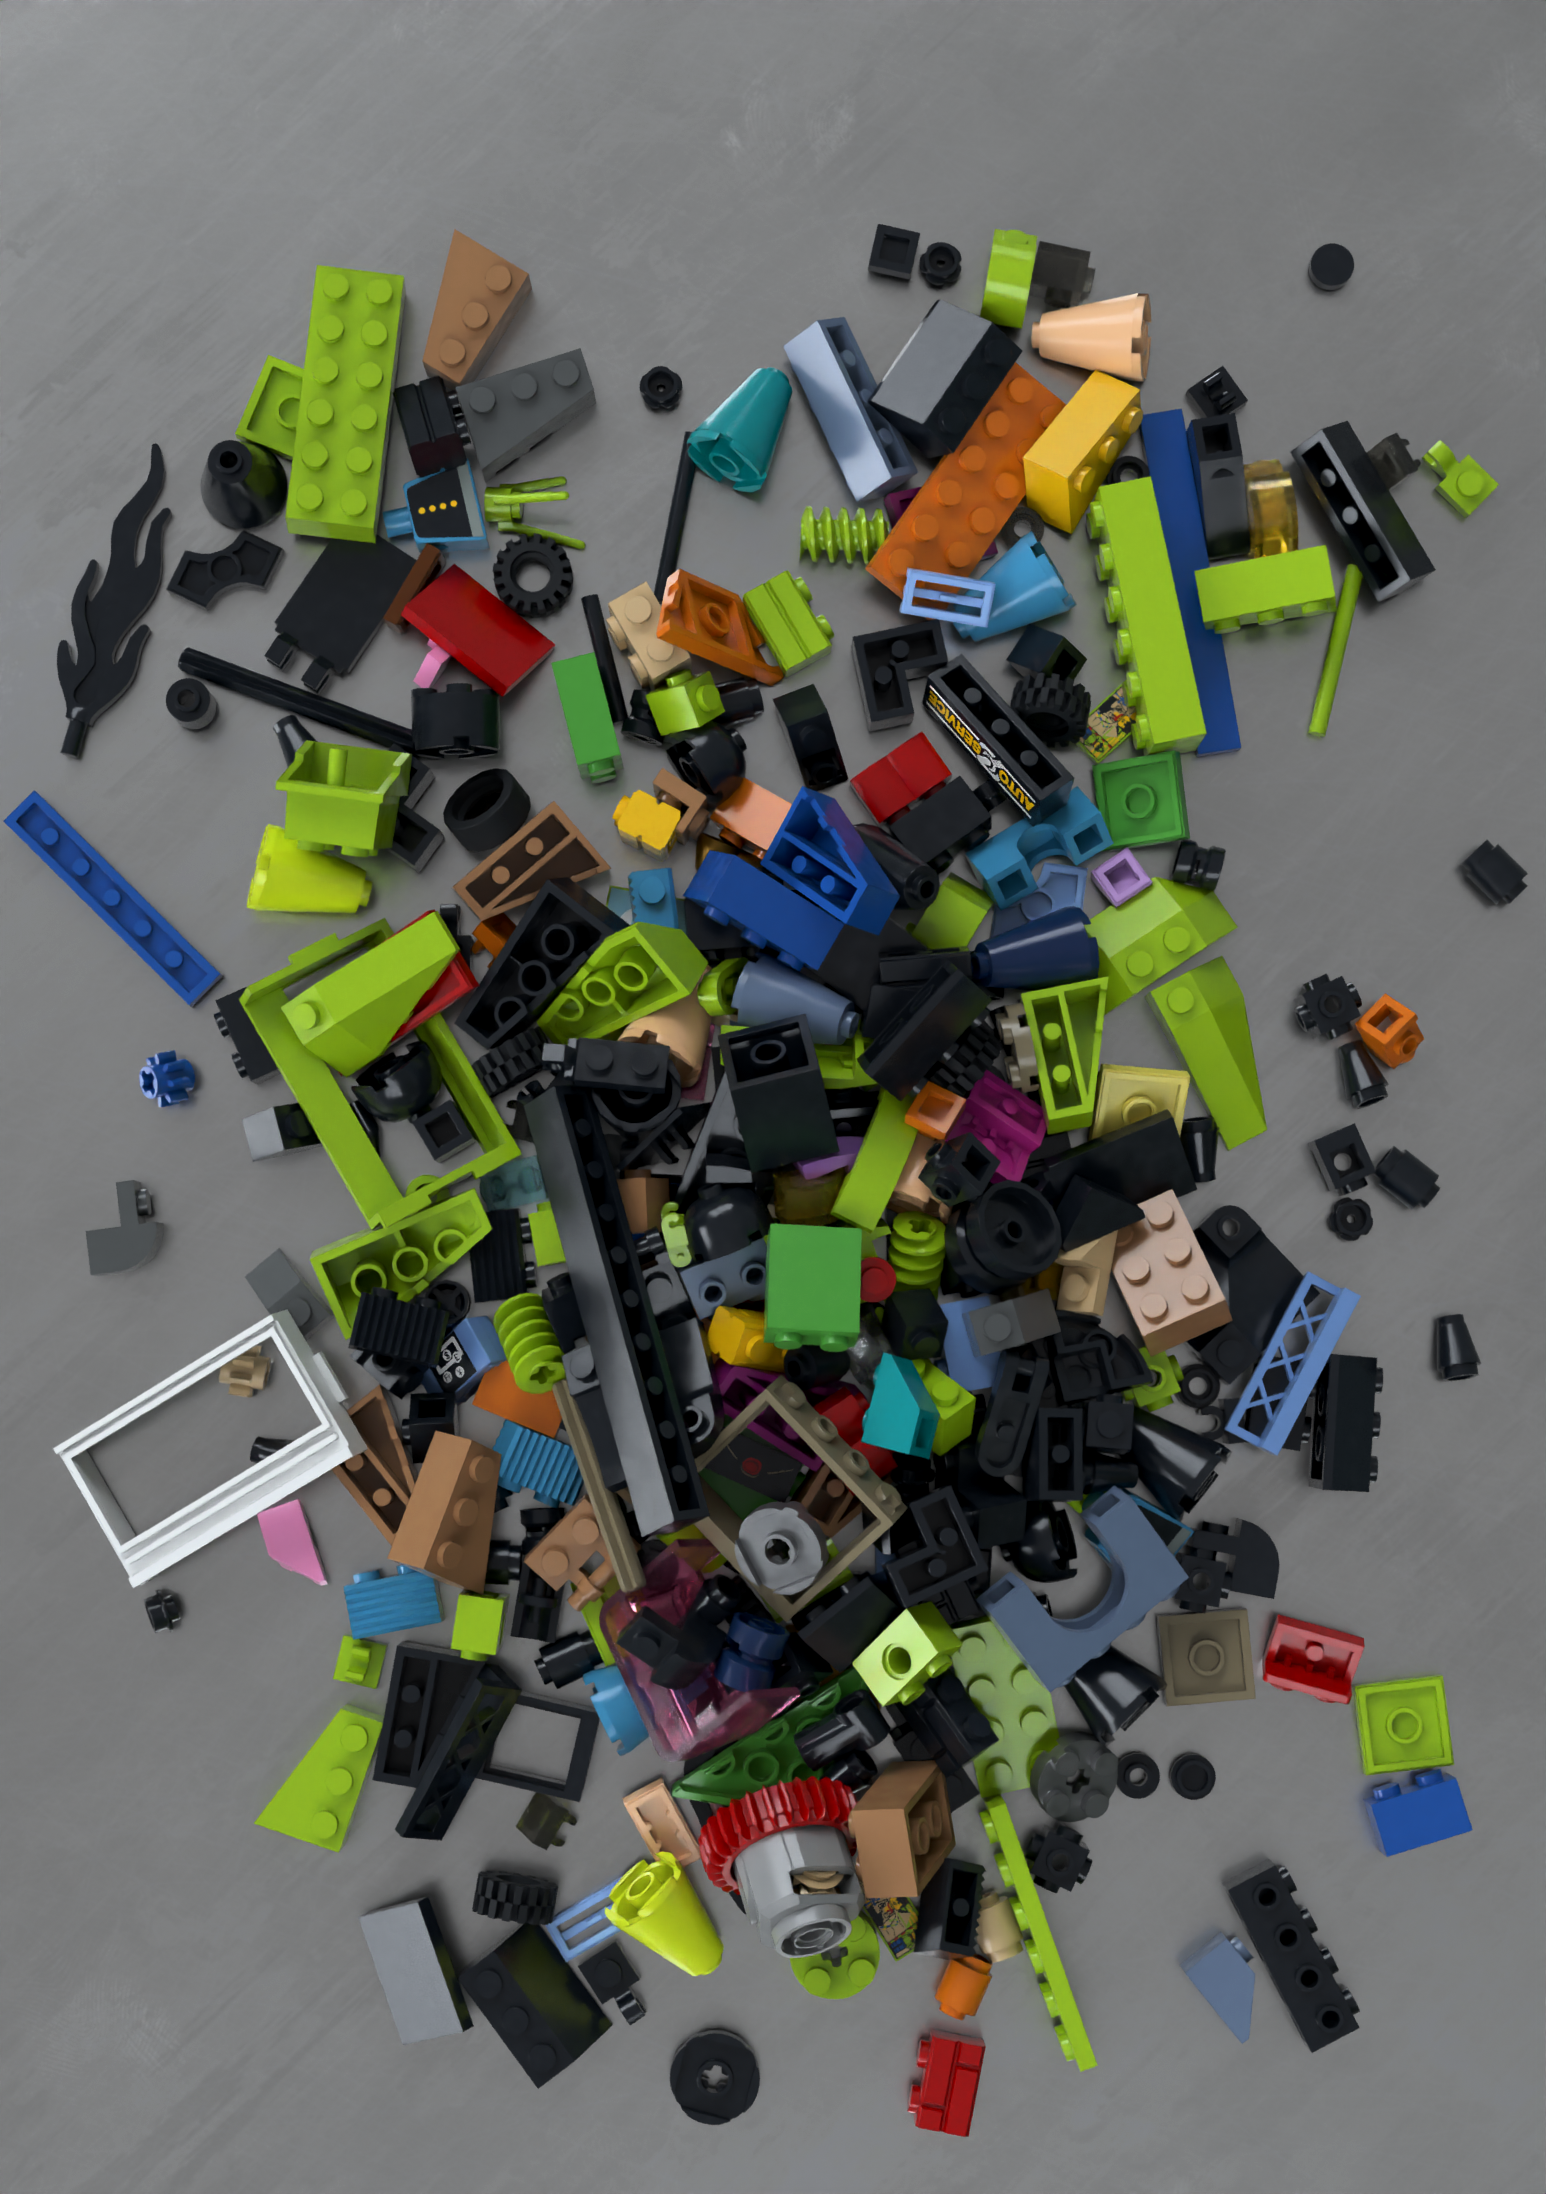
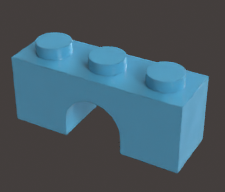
[965,786,1114,911]

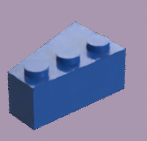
[760,786,900,936]
[683,850,845,972]

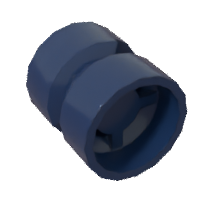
[713,1612,790,1696]

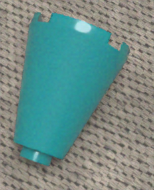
[687,367,793,492]

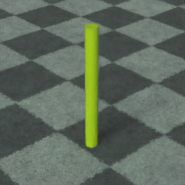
[1308,564,1363,737]

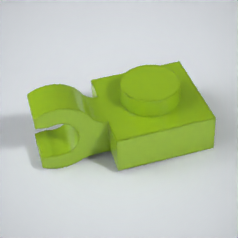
[1422,440,1499,518]

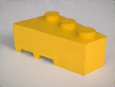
[1023,370,1143,534]

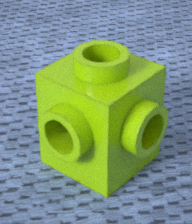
[1121,1346,1184,1412]

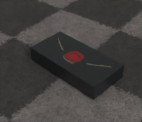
[704,1426,802,1503]

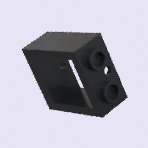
[475,1691,600,1802]

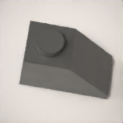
[245,1248,335,1341]
[962,1288,1061,1357]

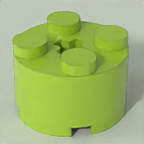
[790,1911,880,1999]

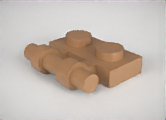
[524,1494,641,1612]

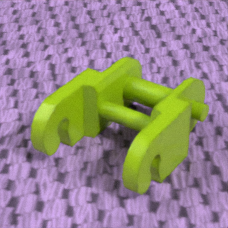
[661,1202,692,1267]

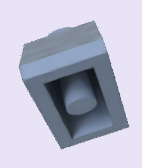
[1180,1931,1255,2044]

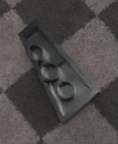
[454,877,630,1050]

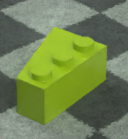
[905,872,994,949]
[1020,976,1109,1135]

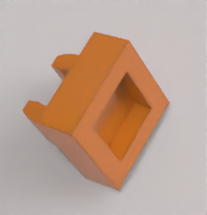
[472,912,517,968]
[905,1081,967,1141]

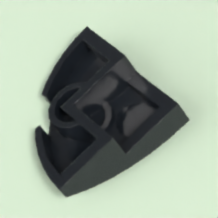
[1046,1310,1153,1406]

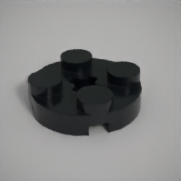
[670,2030,760,2125]

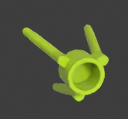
[484,476,585,549]

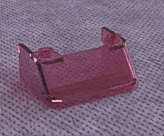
[599,1539,801,1762]

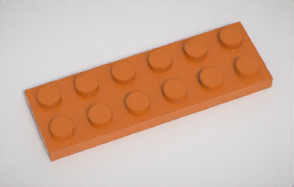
[865,362,1066,621]

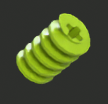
[800,506,889,564]
[883,1211,946,1303]
[493,1293,566,1394]

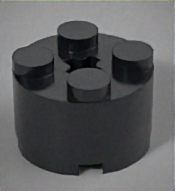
[411,683,501,759]

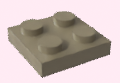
[1157,1608,1256,1707]

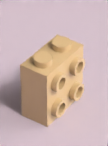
[606,581,692,691]

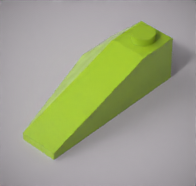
[281,911,460,1078]

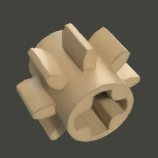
[219,1345,271,1398]

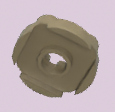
[995,1002,1039,1093]

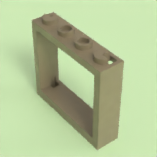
[694,1374,908,1622]

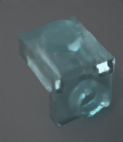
[479,1155,549,1212]

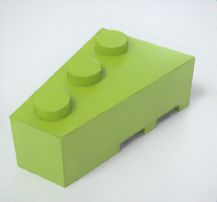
[1194,545,1337,634]
[253,1704,384,1853]

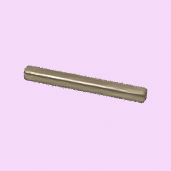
[552,1379,646,1593]

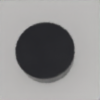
[1309,243,1354,290]

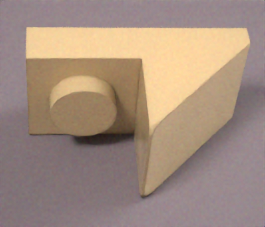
[1054,1230,1118,1316]

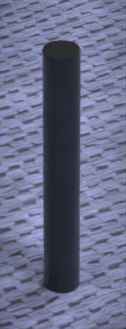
[581,594,628,725]

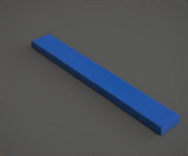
[1139,409,1241,757]

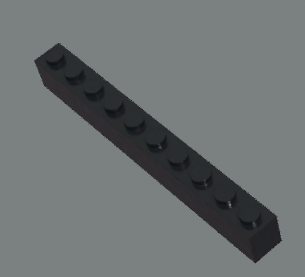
[524,1085,710,1537]

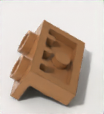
[652,768,710,846]

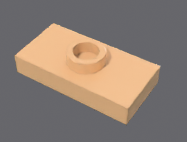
[622,1777,701,1868]

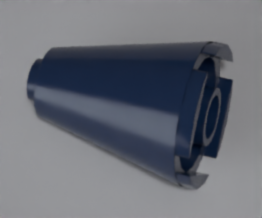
[970,906,1099,991]

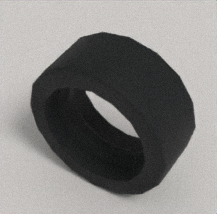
[443,768,531,852]

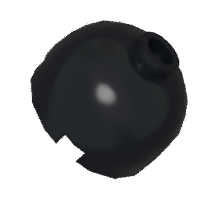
[664,720,747,809]
[351,1040,442,1124]
[683,1183,775,1262]
[1000,1502,1077,1583]

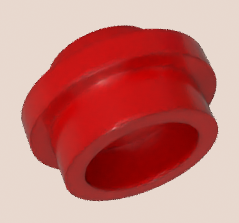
[860,1257,896,1302]

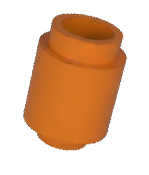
[934,1953,993,2020]

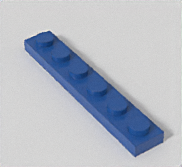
[3,790,223,1007]

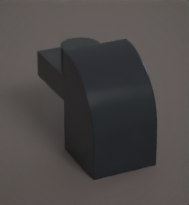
[1187,1518,1279,1599]
[616,1605,727,1690]

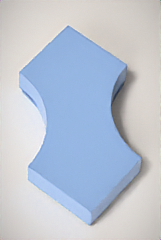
[990,862,1088,938]

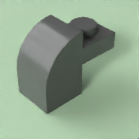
[86,1180,164,1276]

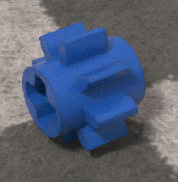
[139,1050,195,1107]

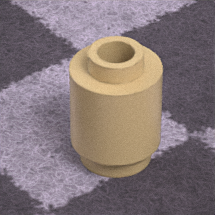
[975,1891,1023,1963]

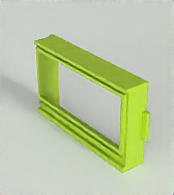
[239,918,522,1230]

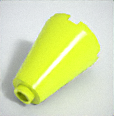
[246,824,373,913]
[605,1852,724,1976]

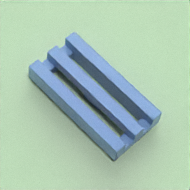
[899,567,996,628]
[545,1876,622,1962]

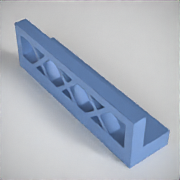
[1224,1271,1361,1456]

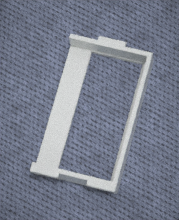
[53,1309,368,1588]

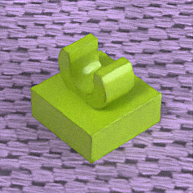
[333,1634,388,1689]

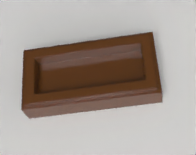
[383,543,446,635]

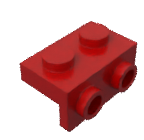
[1262,1614,1365,1704]

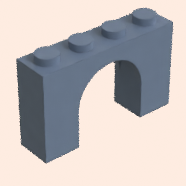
[975,1486,1189,1693]

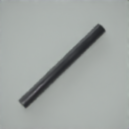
[654,431,696,604]

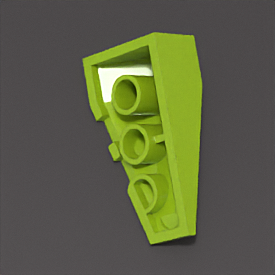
[536,922,709,1045]
[1145,956,1267,1151]
[310,1188,493,1340]

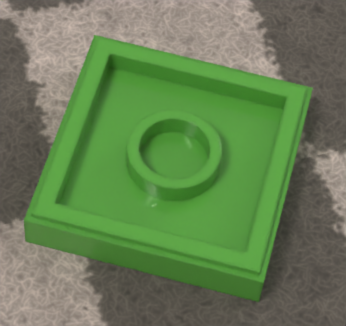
[1092,750,1190,853]

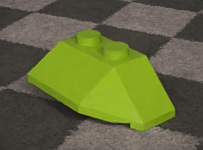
[1084,877,1238,1016]

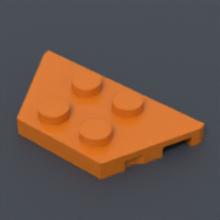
[656,569,784,686]

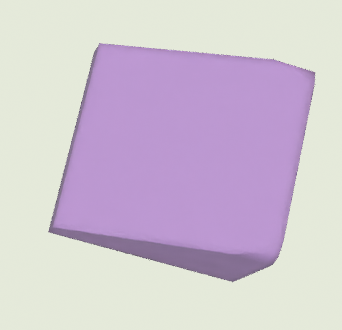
[1090,847,1153,908]

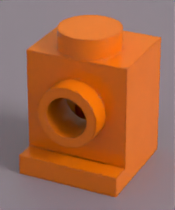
[1355,993,1424,1069]

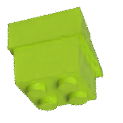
[275,740,412,857]

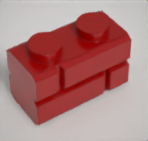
[907,2029,986,2137]

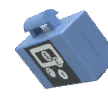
[421,1316,508,1406]

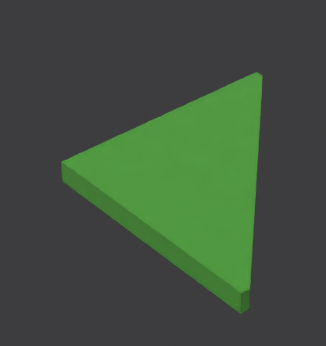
[671,1666,869,1806]

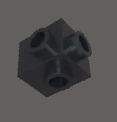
[1294,974,1362,1041]
[918,1132,1000,1207]
[1172,1547,1232,1613]
[1024,1824,1092,1893]

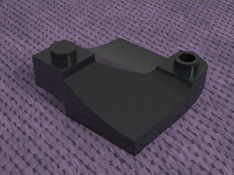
[1183,1205,1320,1385]
[561,1318,724,1493]

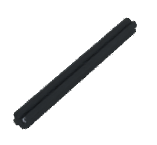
[178,647,420,758]

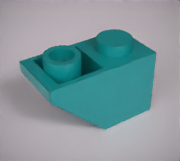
[861,1353,940,1459]

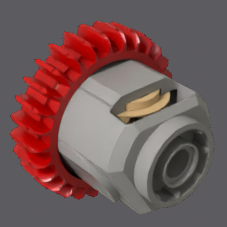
[698,1776,865,1958]

